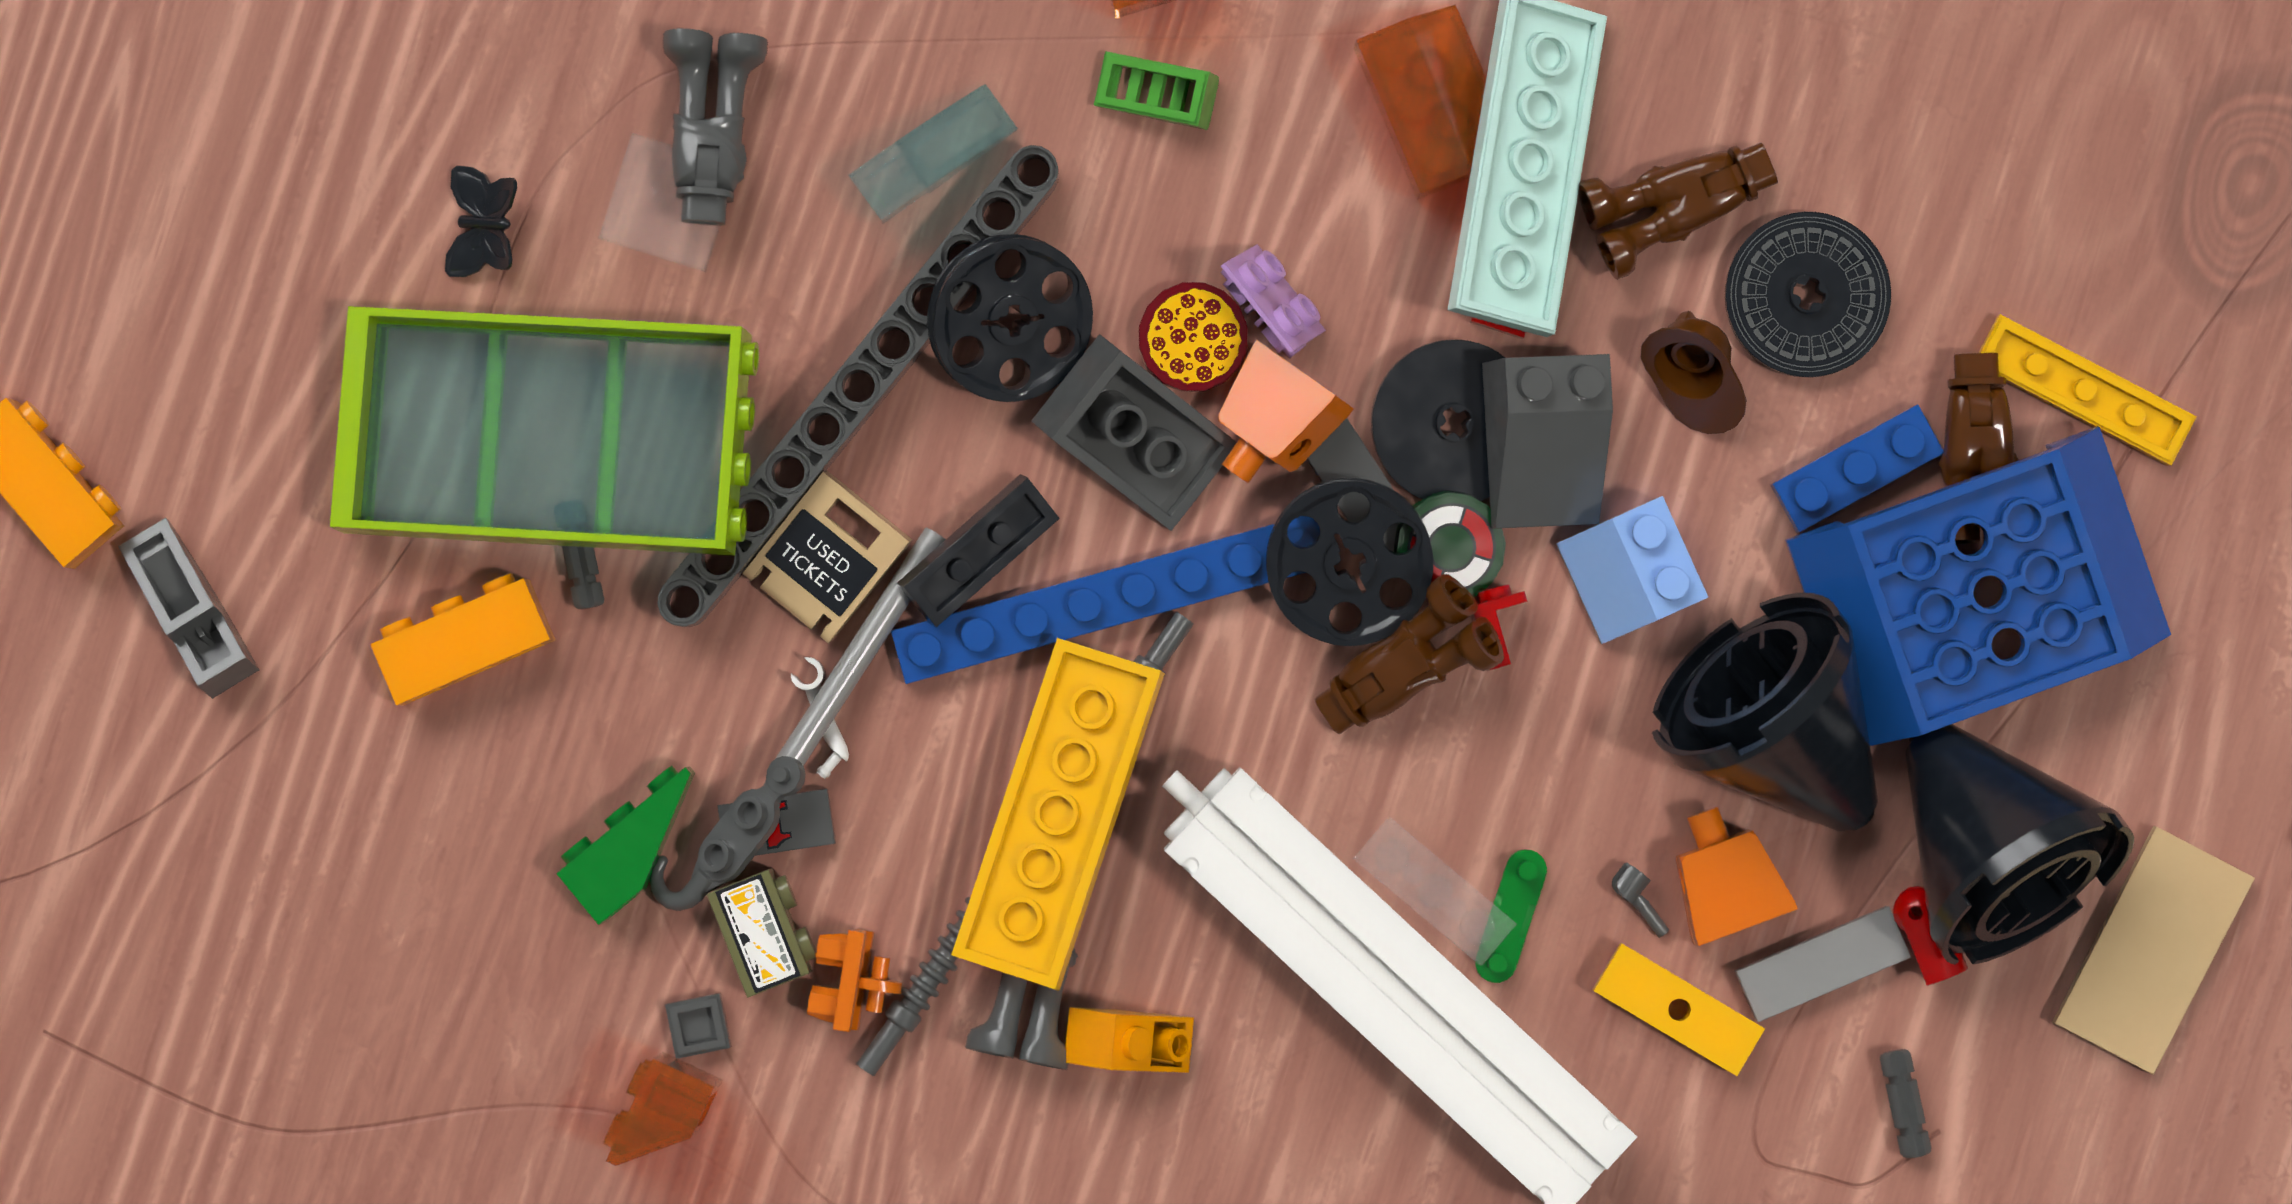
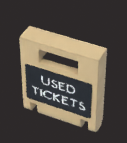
[743,470,912,644]

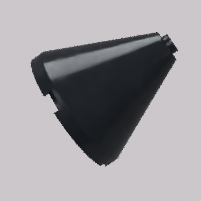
[1652,593,1878,831]
[1906,724,2134,965]

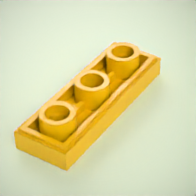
[1592,943,1765,1076]

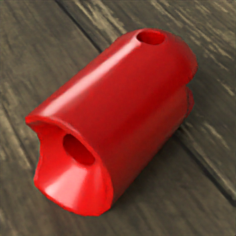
[1893,886,1968,986]

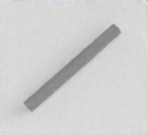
[775,527,946,766]

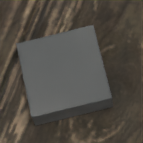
[665,993,732,1059]

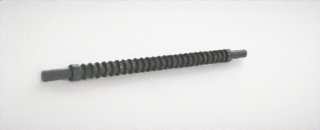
[856,611,1194,1076]

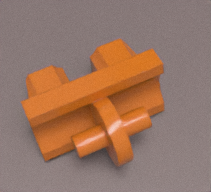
[807,929,902,1032]

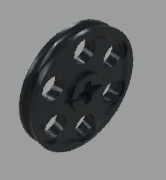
[927,234,1093,402]
[1266,478,1434,646]

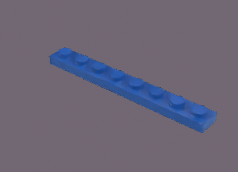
[891,516,1320,684]

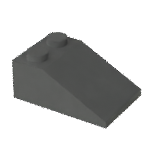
[1031,334,1237,531]
[1482,354,1613,529]

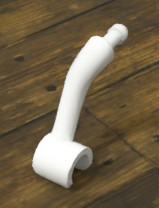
[791,657,849,779]

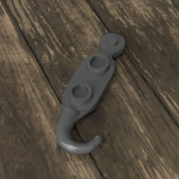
[650,756,806,911]

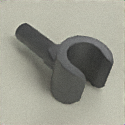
[1612,863,1669,938]

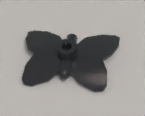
[445,166,517,277]

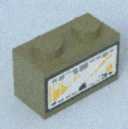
[707,868,816,998]

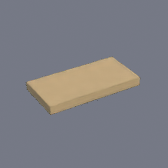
[2052,826,2255,1075]

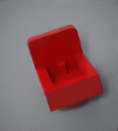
[1471,584,1528,671]

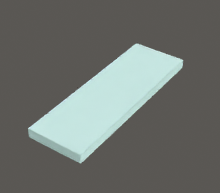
[1448,0,1607,337]

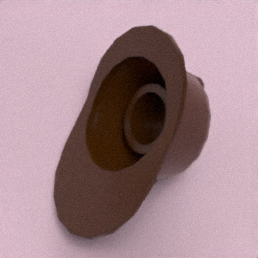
[1641,310,1747,434]

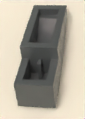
[118,518,259,699]

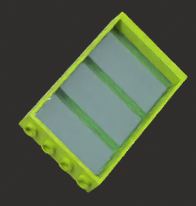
[330,306,759,555]

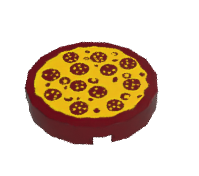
[1139,282,1248,392]

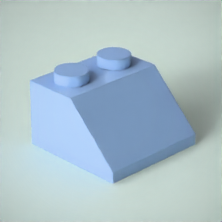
[1556,496,1708,644]

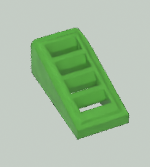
[1094,51,1219,130]

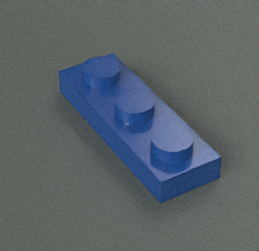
[1771,404,1944,533]

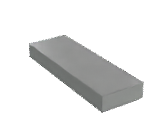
[1734,906,1911,1022]

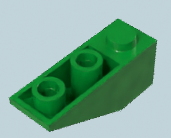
[556,766,695,925]

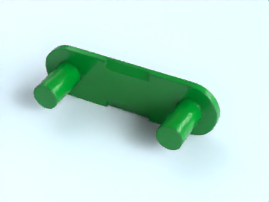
[1475,849,1547,983]

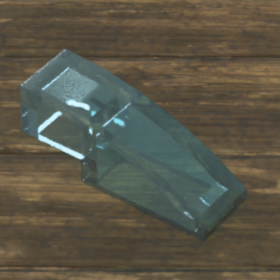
[849,84,1018,224]

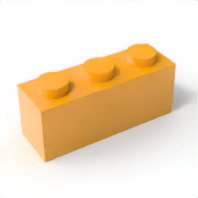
[0,398,124,569]
[370,573,556,706]

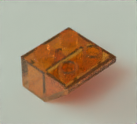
[603,1052,723,1166]

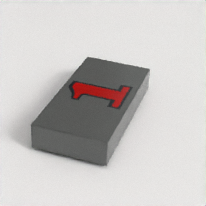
[717,789,836,856]

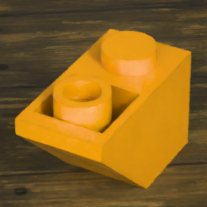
[1065,1007,1194,1073]

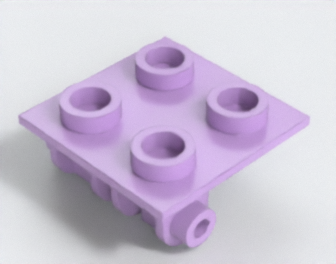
[1221,244,1326,359]

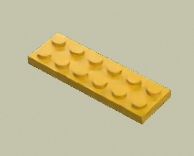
[951,638,1165,991]

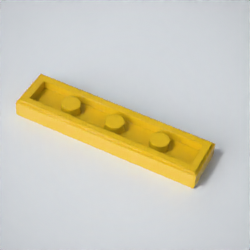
[1979,314,2197,466]

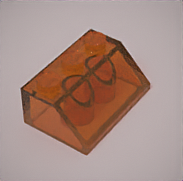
[1354,4,1486,200]

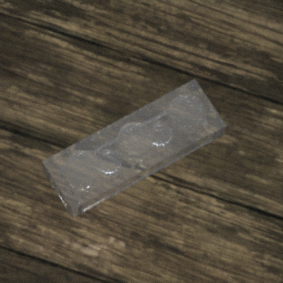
[1353,817,1516,966]

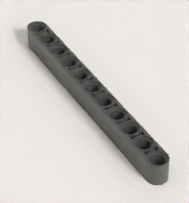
[657,145,1059,627]

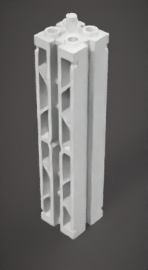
[1162,767,1637,1204]

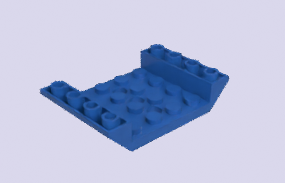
[1785,426,2171,746]

